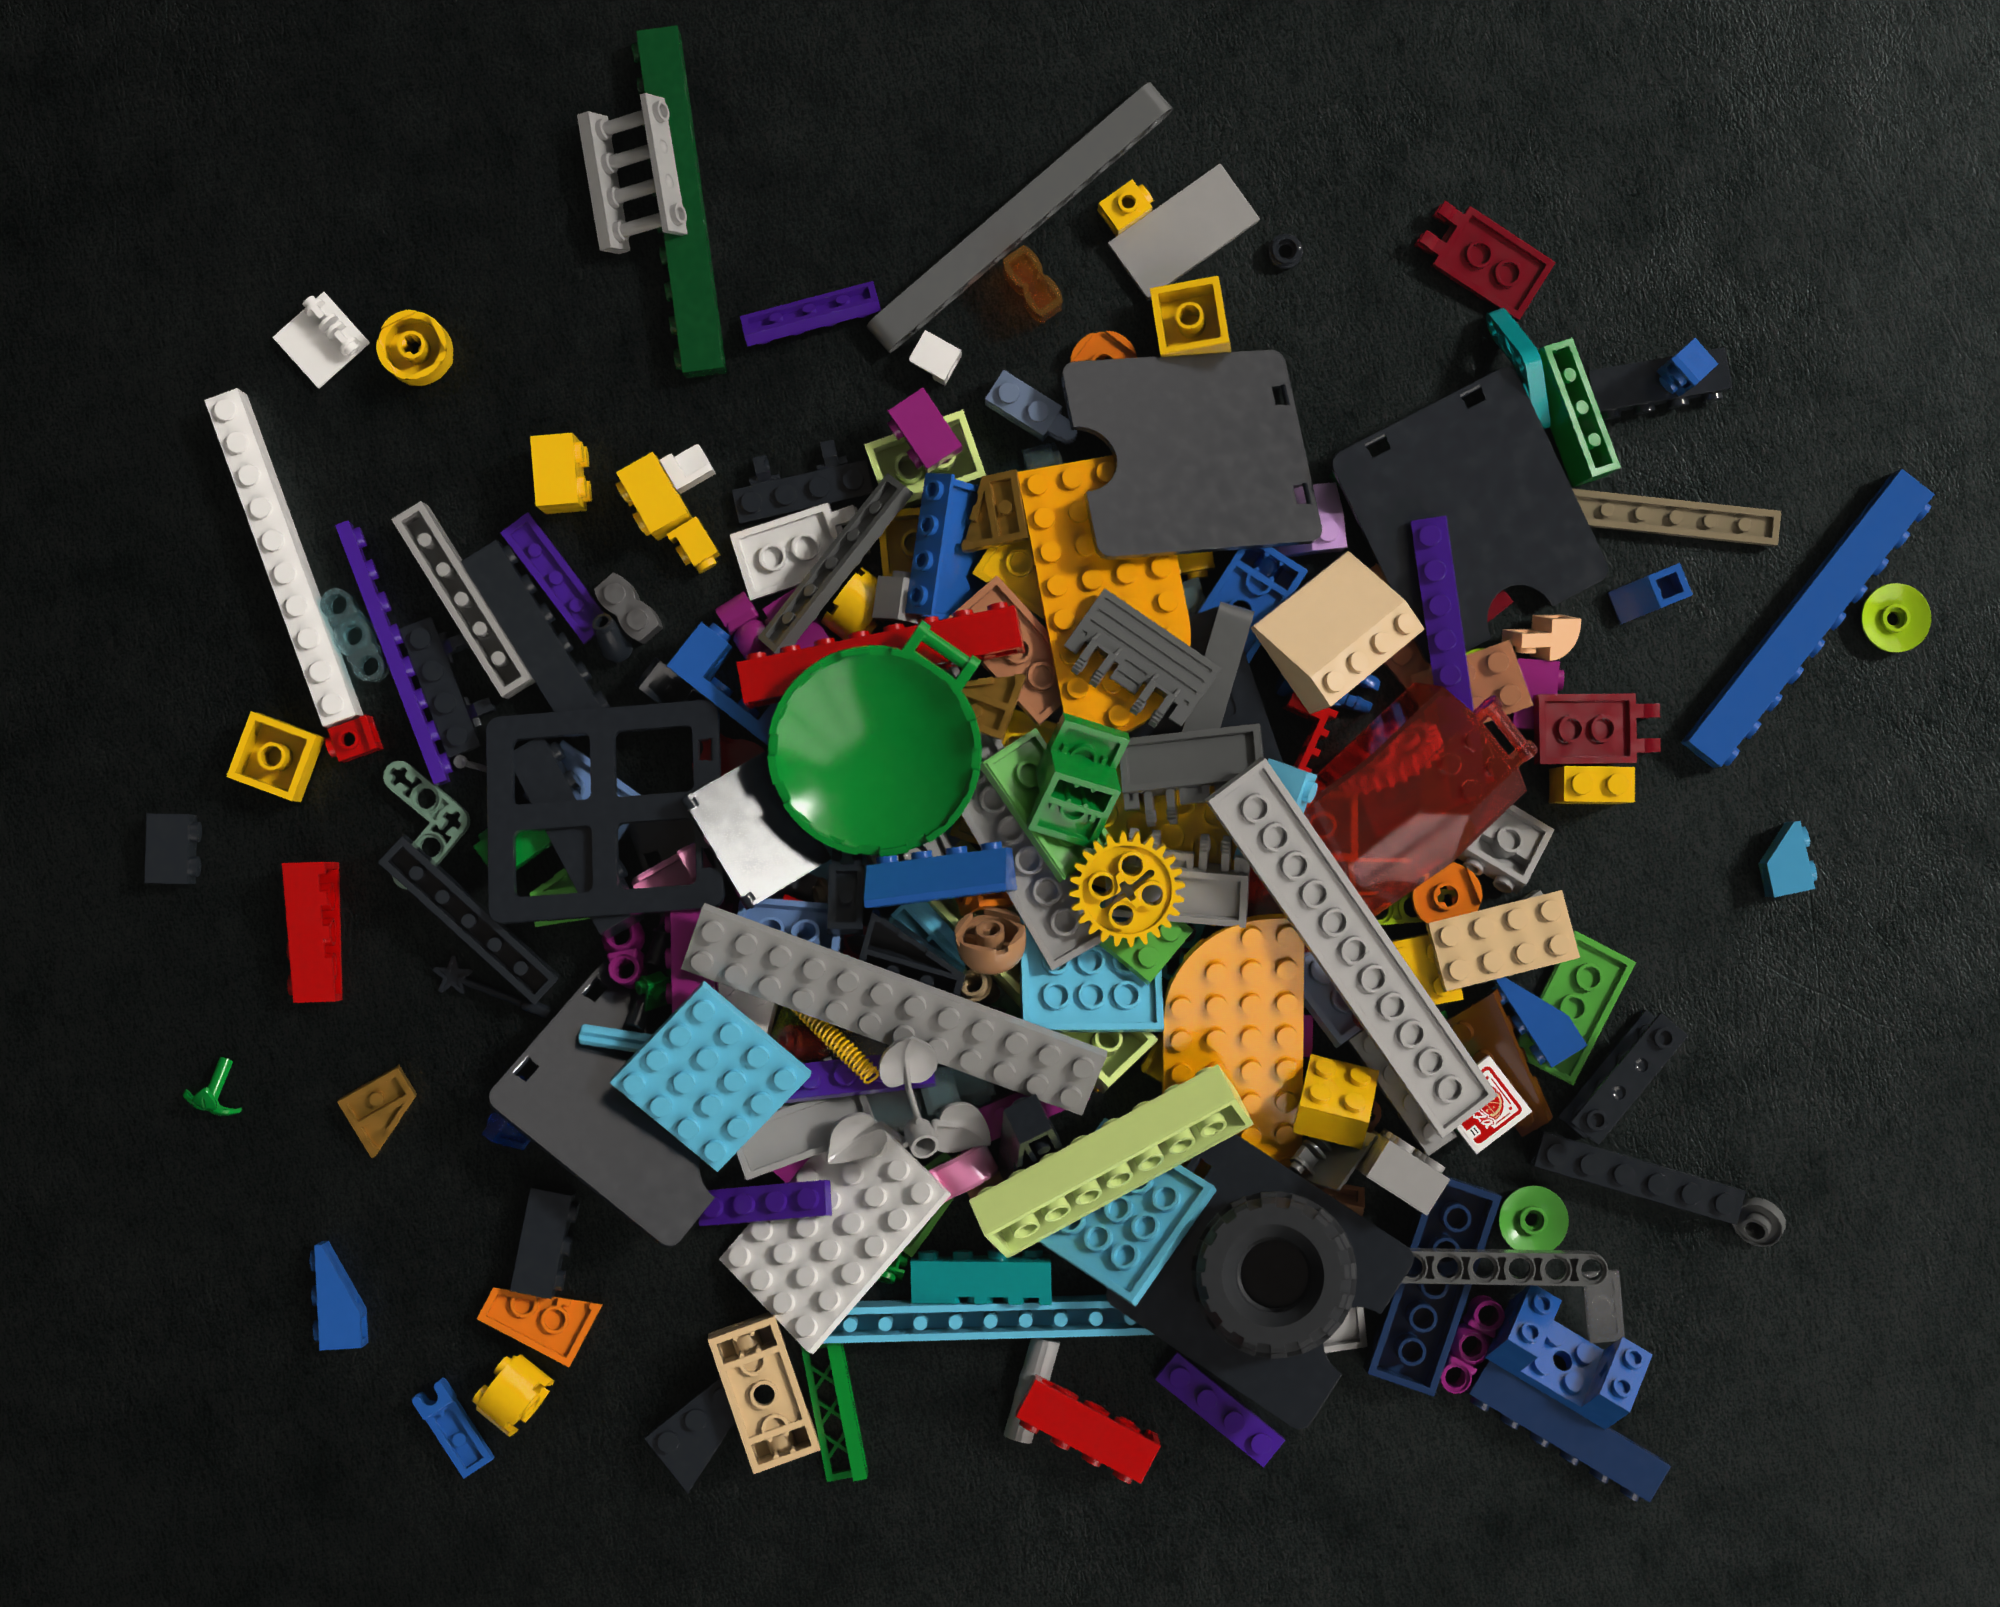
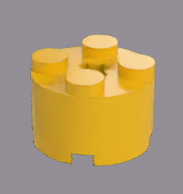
[376,310,453,386]
[821,567,885,640]
[472,1354,554,1437]

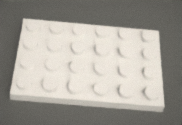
[719,1120,951,1354]

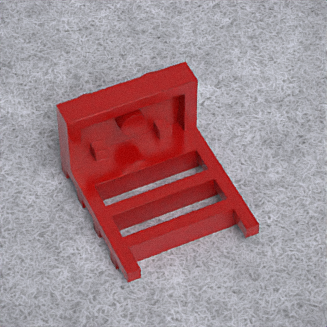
[1282,692,1338,773]

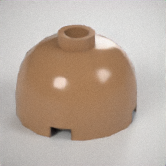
[954,908,1026,975]

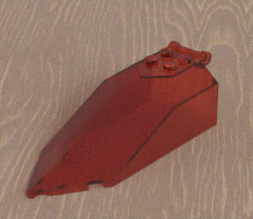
[1218,682,1538,953]

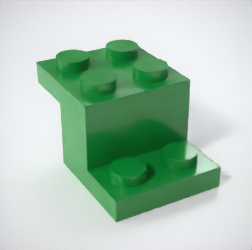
[1026,713,1130,849]

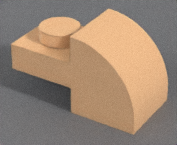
[1502,614,1581,661]

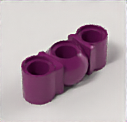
[715,591,775,658]
[601,922,648,989]
[1439,1295,1505,1394]

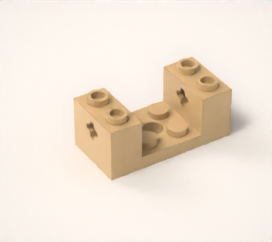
[708,1312,820,1474]

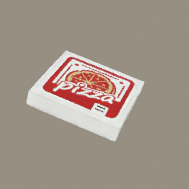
[1456,1055,1532,1154]

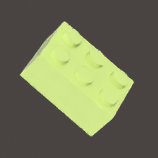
[864,410,986,509]

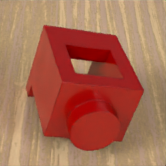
[325,715,384,763]

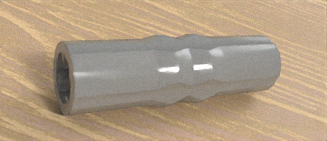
[1004,1338,1060,1444]

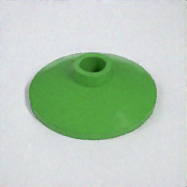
[1498,1185,1569,1250]

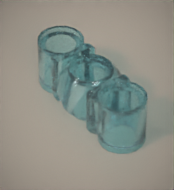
[320,588,390,683]

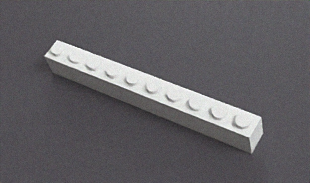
[204,388,363,728]

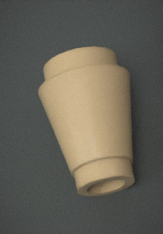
[961,969,1000,1004]

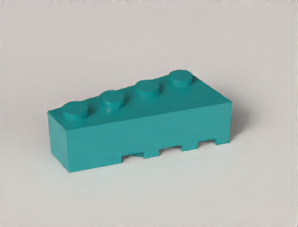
[910,1248,1052,1305]

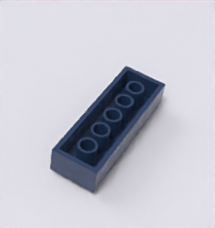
[1363,1175,1502,1396]

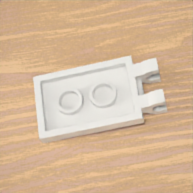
[730,503,871,601]

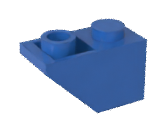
[1657,338,1718,397]
[1607,563,1693,625]

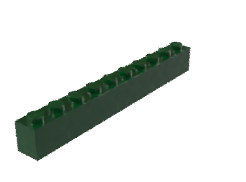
[632,25,727,378]

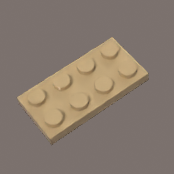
[1425,890,1580,992]

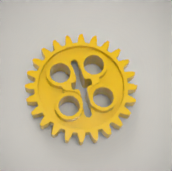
[1069,830,1185,947]

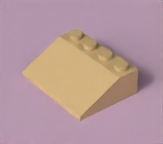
[1250,551,1425,714]

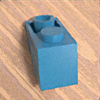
[1758,821,1817,897]

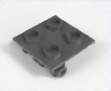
[1289,1132,1378,1191]

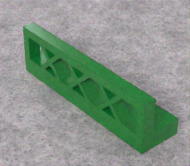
[801,1343,868,1482]

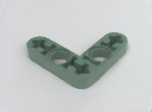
[383,761,470,889]

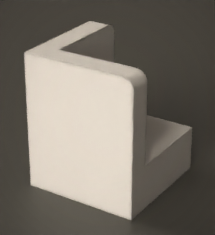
[909,330,962,386]
[660,444,716,494]

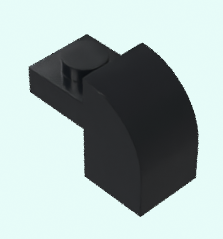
[634,657,719,730]

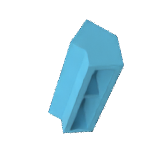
[891,902,966,966]

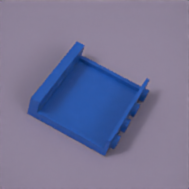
[905,473,987,620]

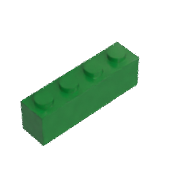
[1538,338,1621,488]

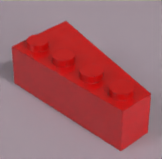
[282,862,343,1003]
[1016,1374,1161,1484]

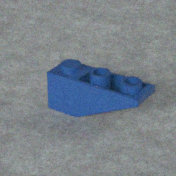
[1491,977,1588,1068]
[310,1241,368,1350]

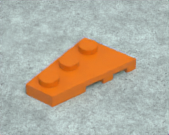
[477,1287,603,1367]

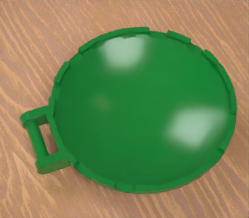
[767,620,982,857]

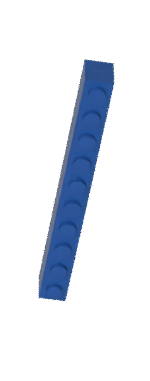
[1681,469,1935,768]

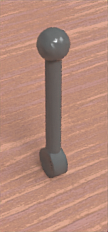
[453,755,521,785]

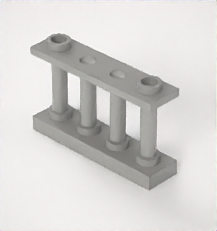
[577,93,687,254]

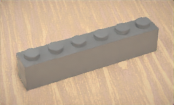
[391,501,535,699]

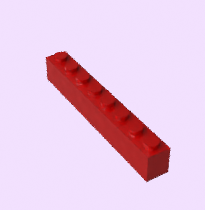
[736,602,1025,709]

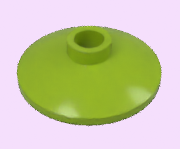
[1861,583,1931,653]

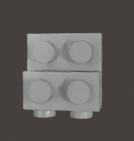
[1457,794,1555,894]

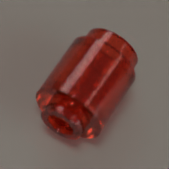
[777,1024,831,1061]

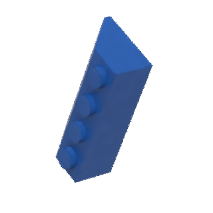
[864,841,1017,908]

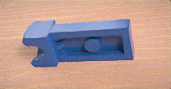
[412,1377,495,1479]

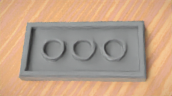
[1108,164,1260,301]

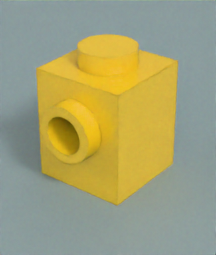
[1097,179,1153,237]

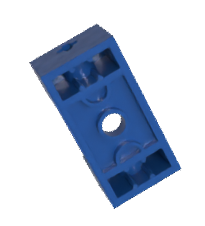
[1198,547,1308,663]
[667,622,778,746]
[1485,1285,1653,1430]

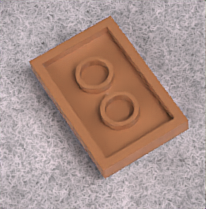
[1410,640,1534,736]

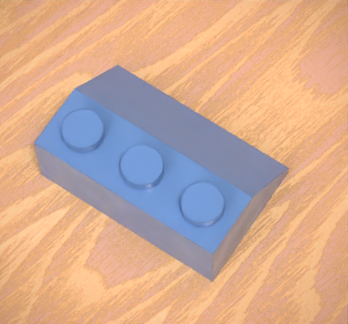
[737,898,844,953]

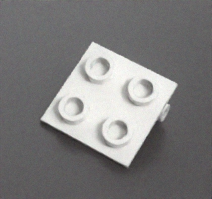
[273,292,370,388]

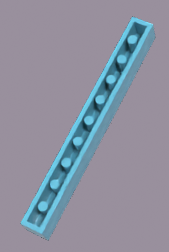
[822,1295,1154,1344]

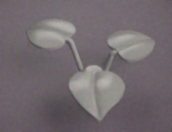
[826,1036,991,1164]

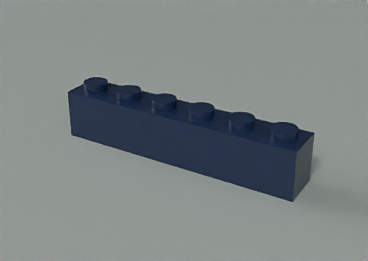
[1466,1359,1671,1502]

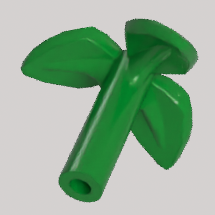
[183,1057,242,1116]

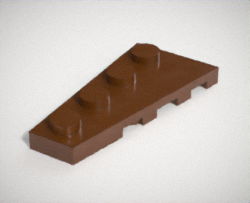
[1446,988,1553,1137]

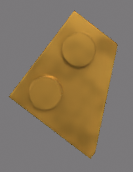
[961,469,1030,553]

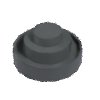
[1732,1197,1786,1247]

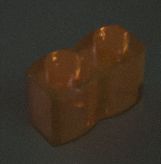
[1003,245,1063,323]

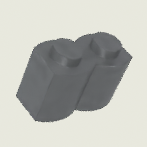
[594,573,663,644]

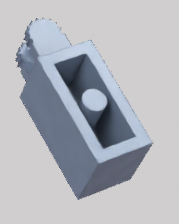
[985,370,1078,445]

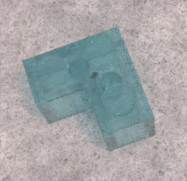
[921,1064,996,1119]

